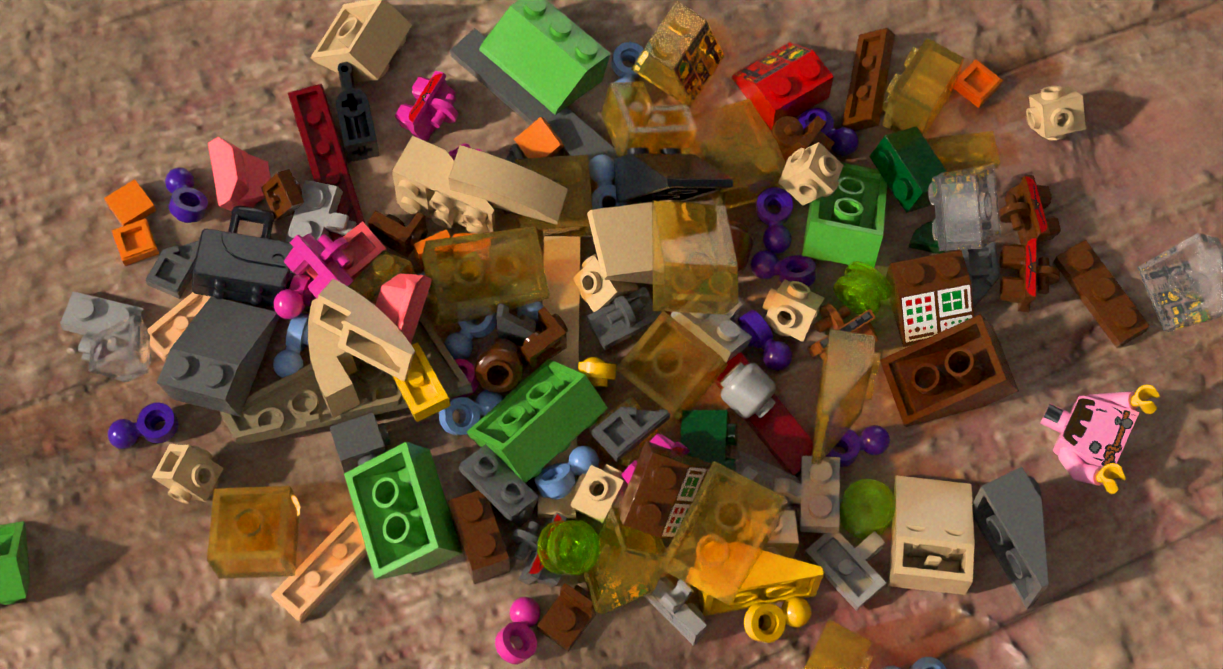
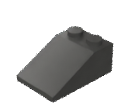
[157,297,279,416]
[972,467,1049,609]

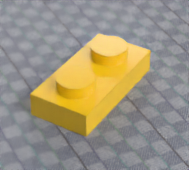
[392,342,451,422]

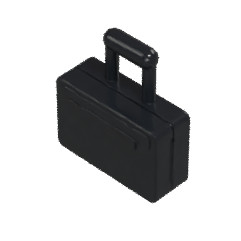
[192,206,294,307]

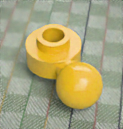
[578,357,616,387]
[744,596,811,643]

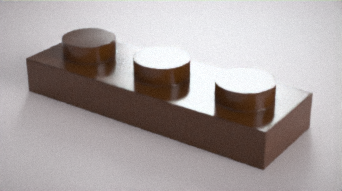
[842,27,895,131]
[1053,240,1150,348]

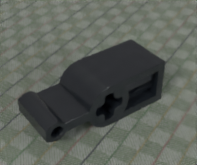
[336,62,380,163]

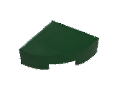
[909,217,949,254]

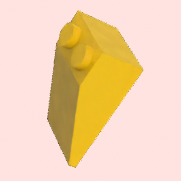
[693,541,824,616]

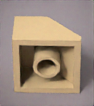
[310,0,412,82]

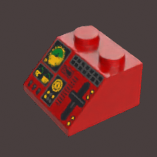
[732,42,834,131]

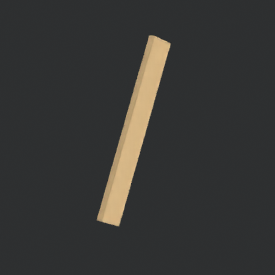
[538,236,581,519]

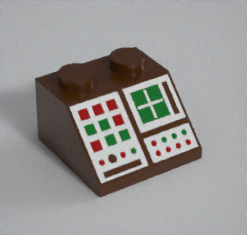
[884,250,974,347]
[618,441,719,539]

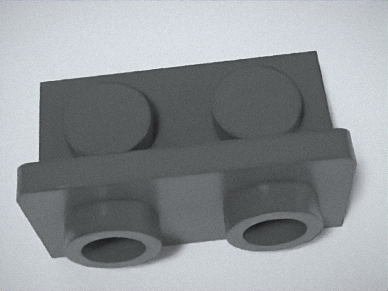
[459,444,539,527]

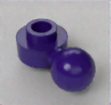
[798,108,859,156]
[165,167,208,223]
[756,187,793,253]
[751,250,816,287]
[738,309,792,371]
[108,403,178,449]
[821,425,890,467]

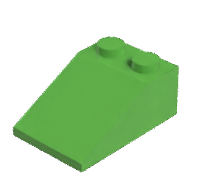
[802,162,887,270]

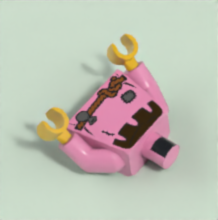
[1040,385,1160,494]

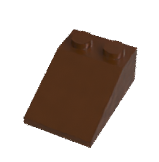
[880,314,1019,427]

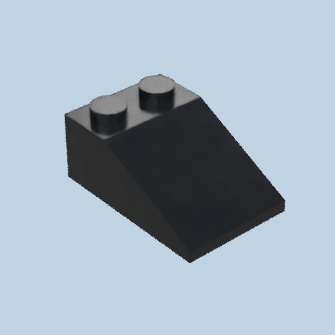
[614,148,734,202]

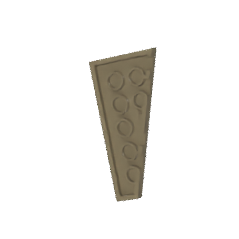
[220,312,473,446]

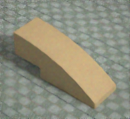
[448,145,568,225]
[312,278,415,381]
[308,298,360,418]

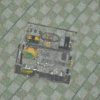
[928,164,1001,251]
[1137,233,1223,332]

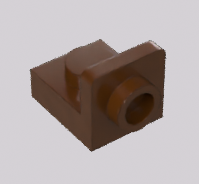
[261,169,304,220]
[368,211,428,257]
[521,307,568,373]
[537,583,596,652]

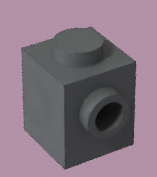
[330,413,391,473]

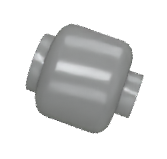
[720,362,776,419]

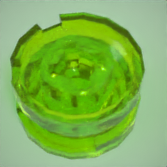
[833,261,892,315]
[840,479,896,539]
[537,520,600,575]

